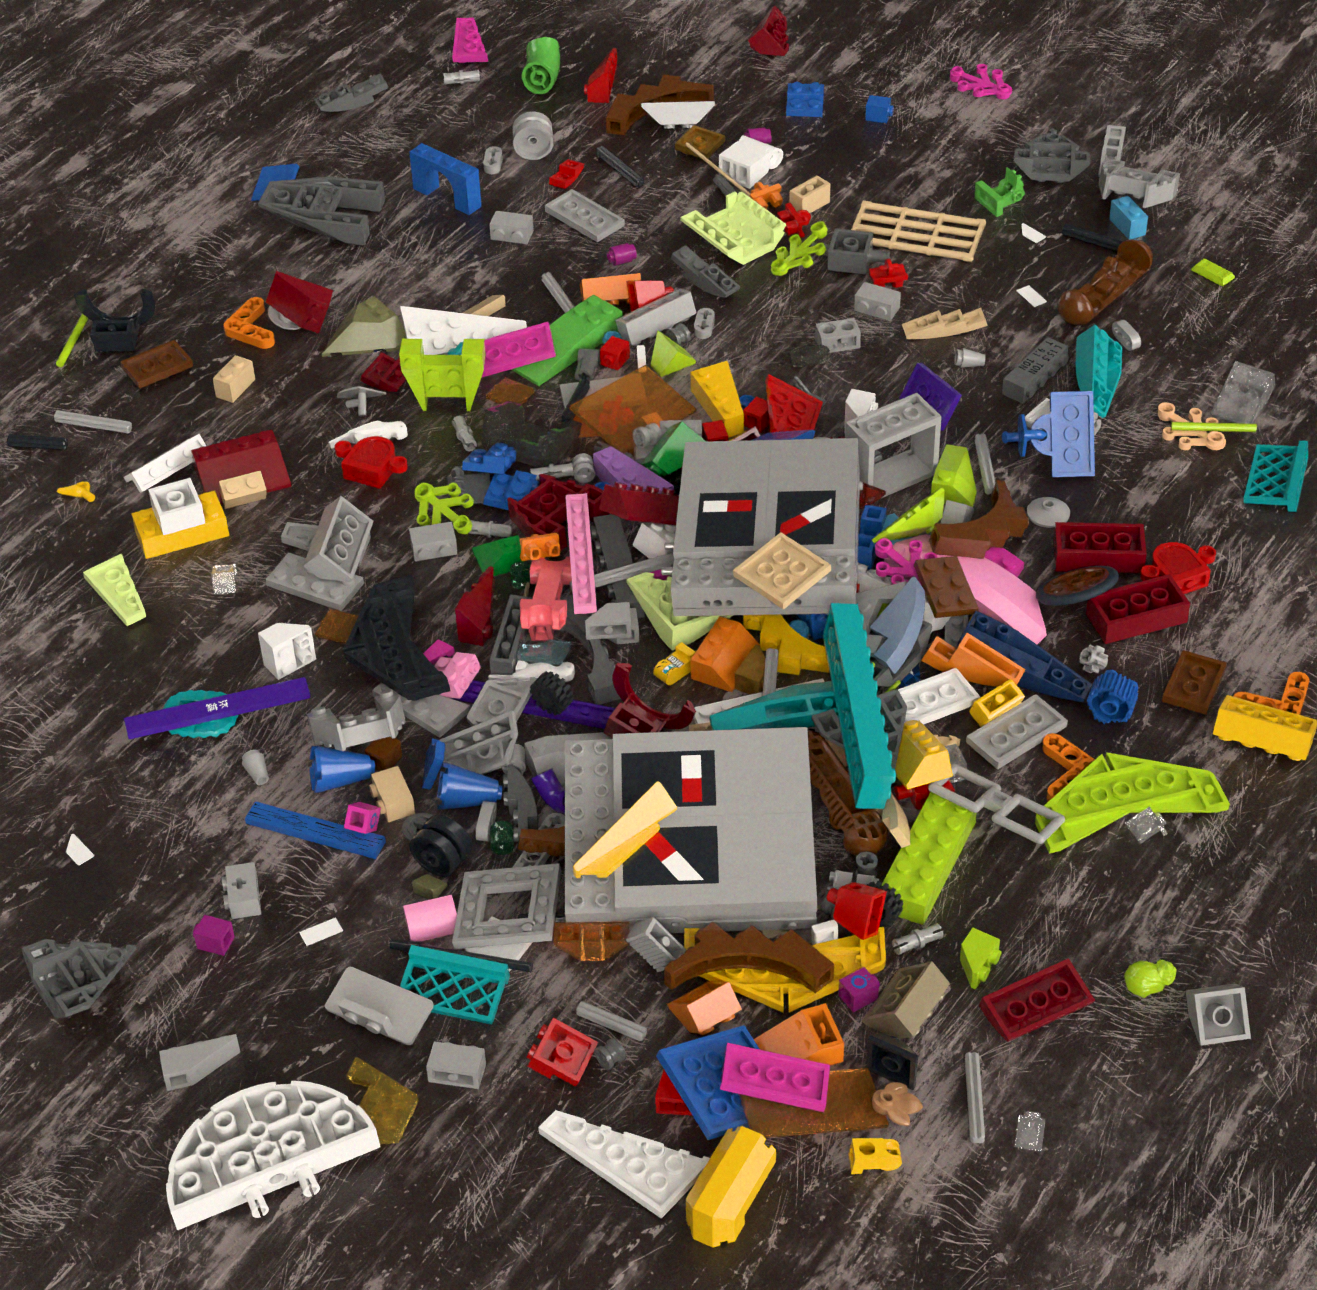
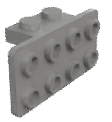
[325,967,434,1045]

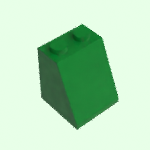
[641,422,706,477]

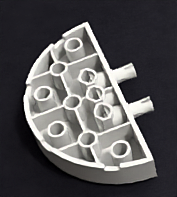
[166,1081,380,1230]

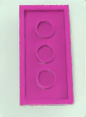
[481,322,556,378]
[720,1043,830,1112]

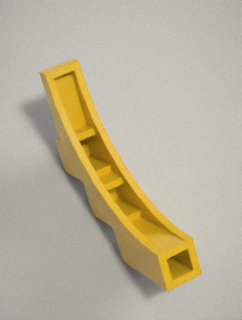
[743,614,830,675]

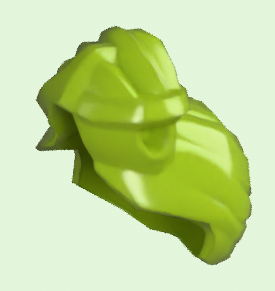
[1124,959,1176,998]

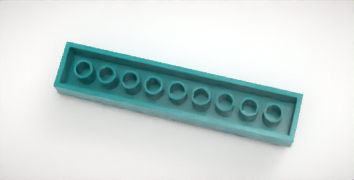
[823,603,896,809]

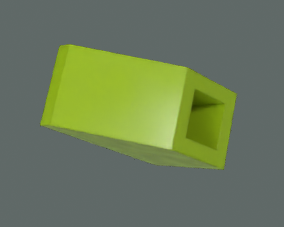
[960,928,1001,990]

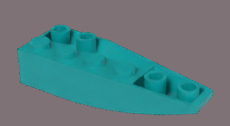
[1075,325,1122,419]
[709,681,838,730]

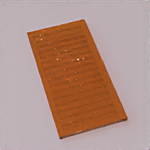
[739,1068,889,1138]

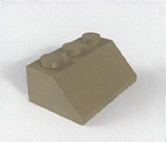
[862,961,950,1039]

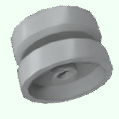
[512,112,553,160]

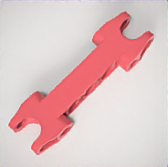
[520,556,572,630]

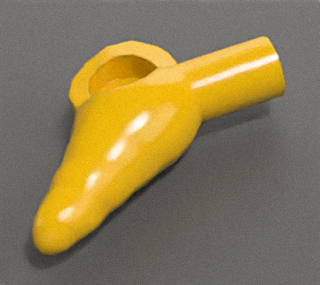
[57,482,95,502]

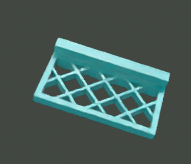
[1244,440,1308,512]
[400,945,510,1025]

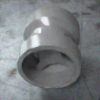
[633,423,662,448]
[572,453,595,483]

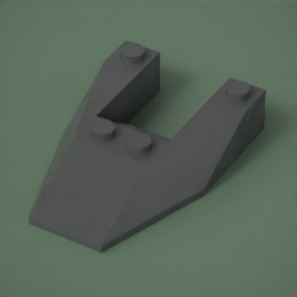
[258,176,385,245]

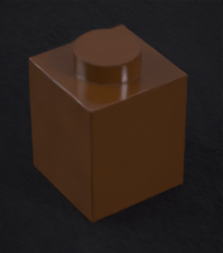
[365,736,402,771]

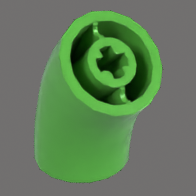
[522,37,560,94]

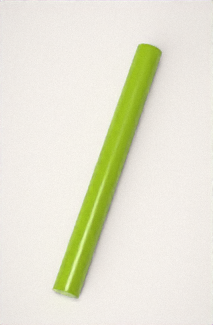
[56,314,88,367]
[1171,422,1257,432]

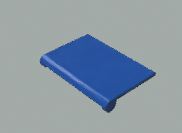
[251,164,300,201]

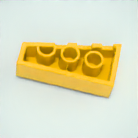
[690,361,744,438]

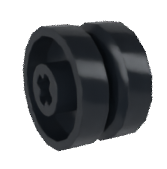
[409,815,472,877]

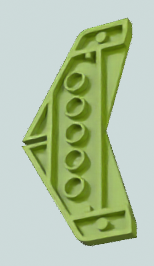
[1035,752,1230,854]

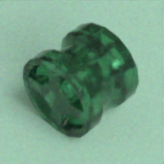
[510,562,532,589]

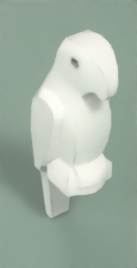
[329,421,408,449]
[488,660,575,682]

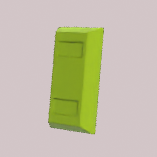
[1191,258,1235,287]

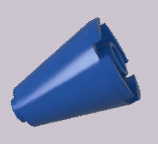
[309,746,375,793]
[437,762,502,810]

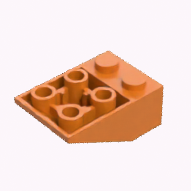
[754,1003,844,1065]

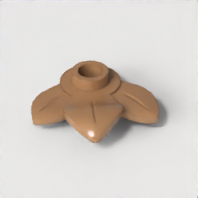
[872,1082,923,1126]

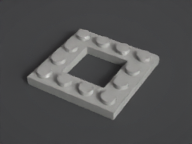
[452,863,562,949]

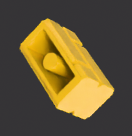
[969,679,1025,727]

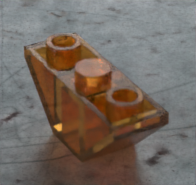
[554,922,630,961]

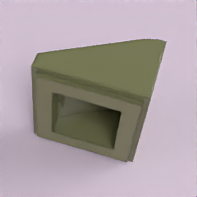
[412,874,448,900]

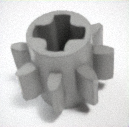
[1080,645,1108,674]

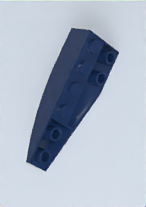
[956,611,1092,702]

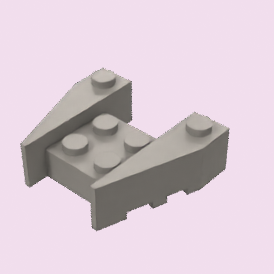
[1098,158,1180,208]
[307,690,406,751]

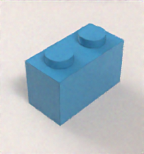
[1110,196,1148,240]

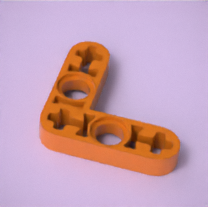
[224,297,275,349]
[1233,672,1309,715]
[1042,733,1095,802]

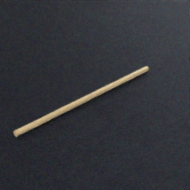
[685,142,751,197]

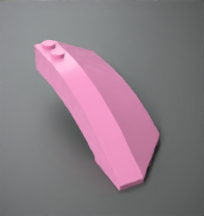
[884,534,1047,644]

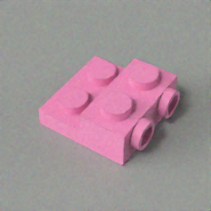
[434,652,481,699]

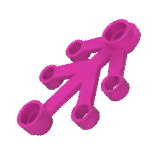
[950,64,1012,99]
[875,538,938,596]

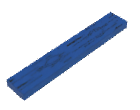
[245,801,386,859]

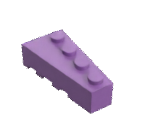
[593,446,674,491]

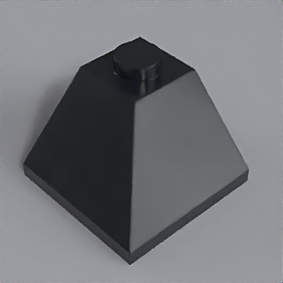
[866,1032,918,1090]

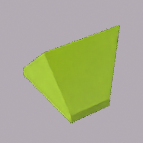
[651,330,696,377]

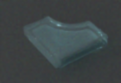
[517,639,571,665]

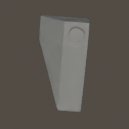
[524,732,612,787]

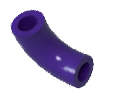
[531,768,565,814]

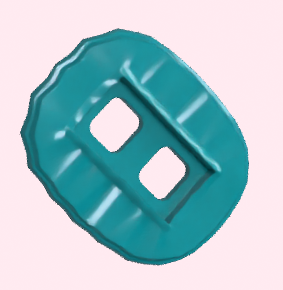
[163,690,238,738]

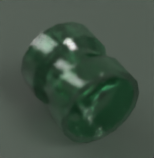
[490,821,514,855]

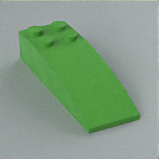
[511,294,622,386]

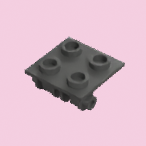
[447,466,490,506]

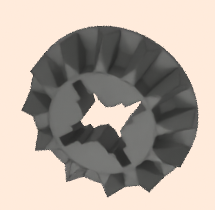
[402,813,434,841]

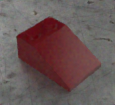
[266,271,333,333]

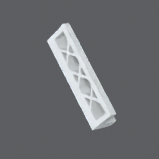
[124,434,206,493]

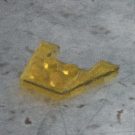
[346,1057,419,1144]

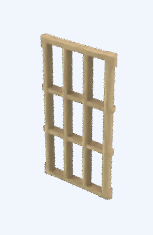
[851,200,986,262]

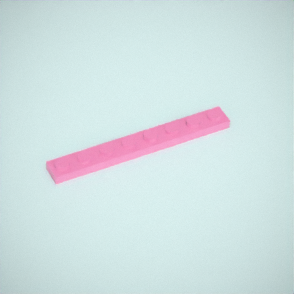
[566,493,597,614]

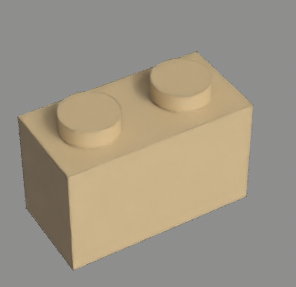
[789,176,830,213]
[213,355,255,403]
[219,471,267,509]
[369,766,415,822]

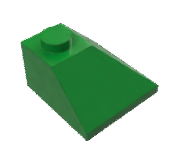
[472,535,526,576]

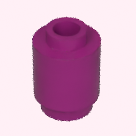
[744,127,771,144]
[607,243,637,266]

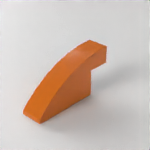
[921,633,1026,687]

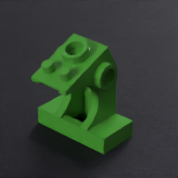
[975,167,1025,217]

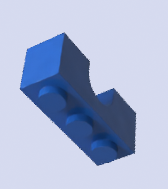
[858,505,887,570]

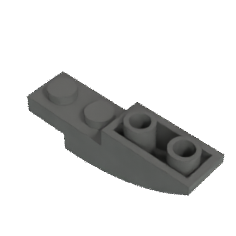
[314,74,388,112]
[671,246,740,298]
[503,764,538,851]

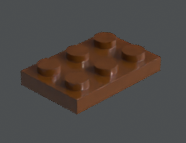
[120,340,193,389]
[914,556,979,618]
[1162,650,1227,715]

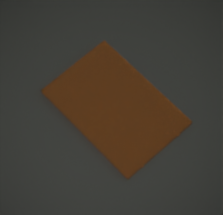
[569,365,697,454]

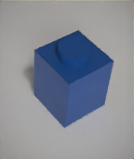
[866,95,894,123]

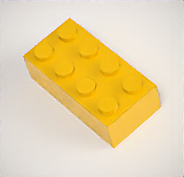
[131,490,229,559]

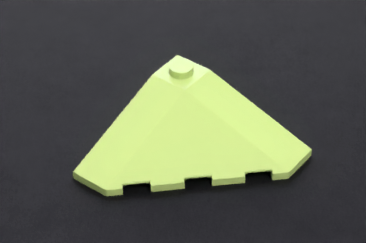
[627,572,733,650]

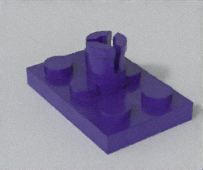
[900,363,962,431]

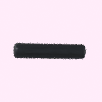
[561,379,590,424]
[7,434,68,450]

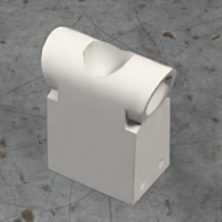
[719,135,783,189]

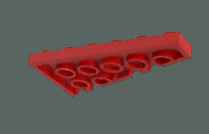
[765,374,823,433]

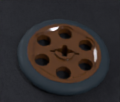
[1036,566,1119,606]

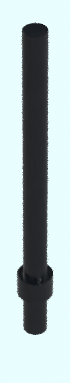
[390,939,533,973]

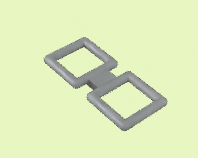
[928,764,1065,844]

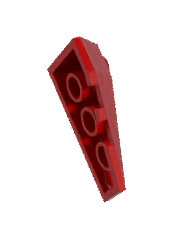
[584,48,617,103]

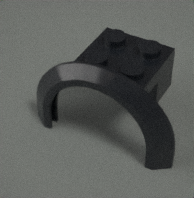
[74,289,155,352]

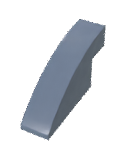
[870,576,925,674]

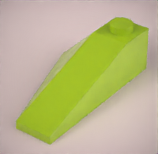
[931,444,977,507]
[872,487,945,543]

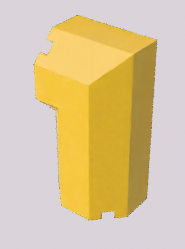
[686,1126,776,1247]

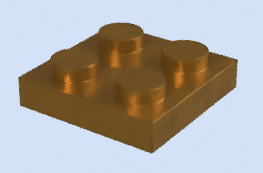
[675,125,725,159]

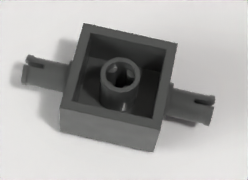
[811,228,890,275]

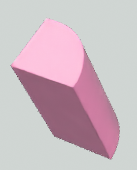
[403,895,457,941]

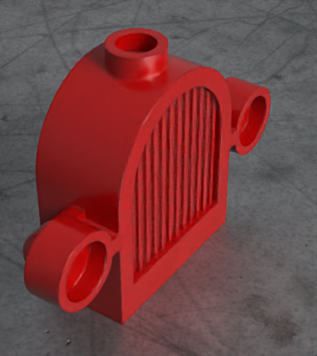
[335,436,408,489]
[1140,542,1216,594]

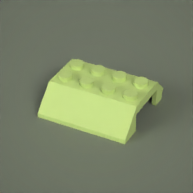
[681,191,786,265]

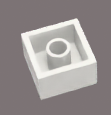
[148,478,205,535]

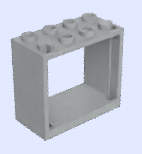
[845,393,941,504]

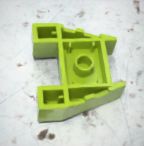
[399,338,486,411]

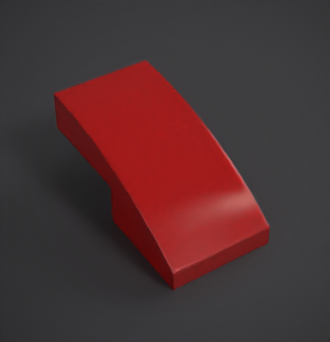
[549,159,584,189]

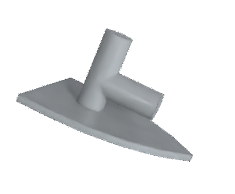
[337,386,386,416]

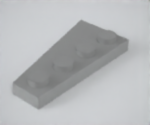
[281,522,371,567]
[372,683,471,738]

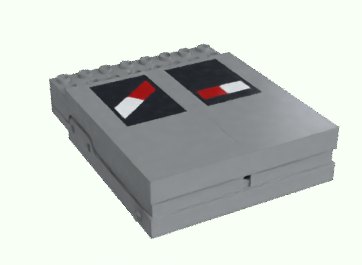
[661,438,863,616]
[565,727,817,935]

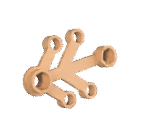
[1157,403,1226,450]

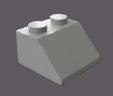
[1186,984,1251,1045]

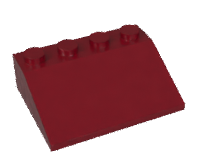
[191,429,291,505]

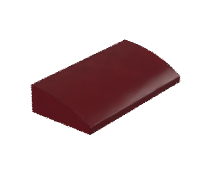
[979,958,1095,1042]

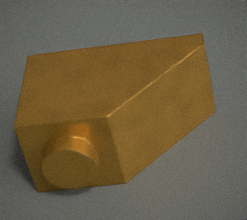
[735,644,766,695]

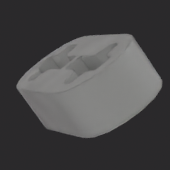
[483,146,503,174]
[694,308,715,339]
[1112,320,1141,351]
[476,801,497,841]

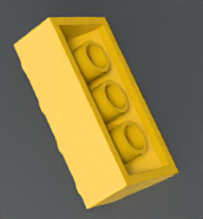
[1213,695,1317,761]
[895,720,953,789]

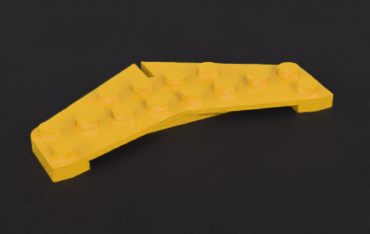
[684,927,886,1013]

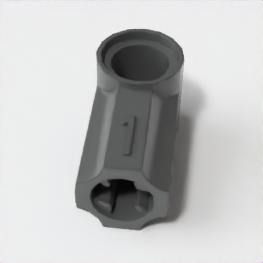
[575,348,600,382]

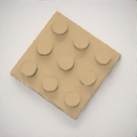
[733,532,831,610]

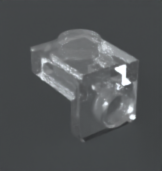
[1015,1111,1046,1152]

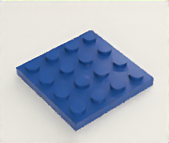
[656,1025,797,1140]

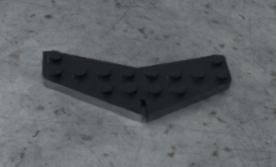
[343,575,450,701]

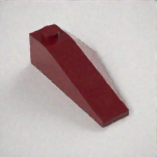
[748,5,789,56]
[455,566,495,647]

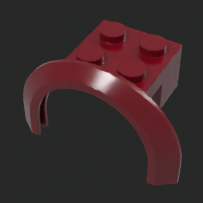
[603,663,696,739]

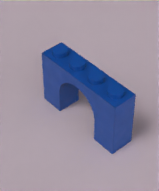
[409,143,481,215]

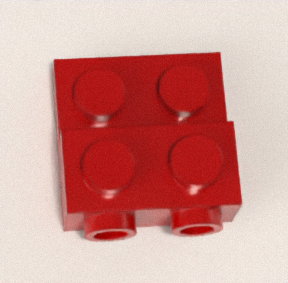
[526,1018,598,1087]

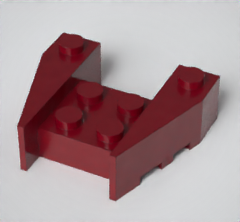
[507,474,610,558]

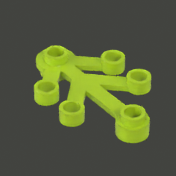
[771,221,828,276]
[415,483,474,534]

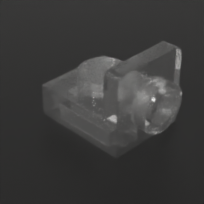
[211,564,237,594]
[1125,807,1168,844]

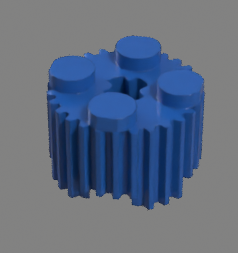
[1087,670,1139,724]

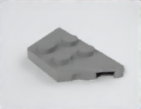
[466,677,537,726]

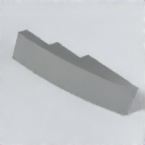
[1098,125,1126,177]

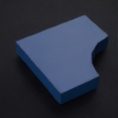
[422,738,445,790]

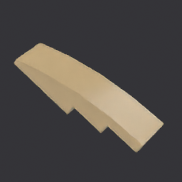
[902,308,988,339]
[876,793,910,848]

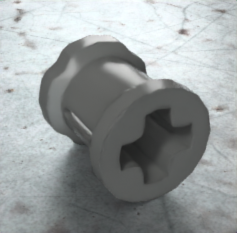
[855,851,878,878]

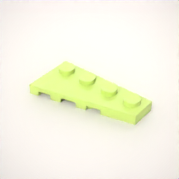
[83,554,146,626]

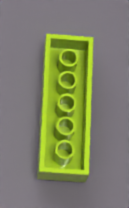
[882,792,977,925]

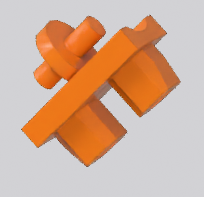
[750,182,783,210]
[520,533,560,561]

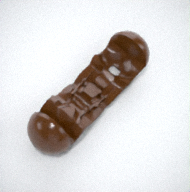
[1057,239,1153,325]
[807,730,888,857]

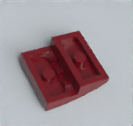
[360,352,406,392]

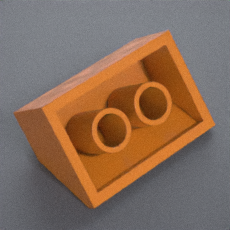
[580,273,641,306]
[691,616,760,692]

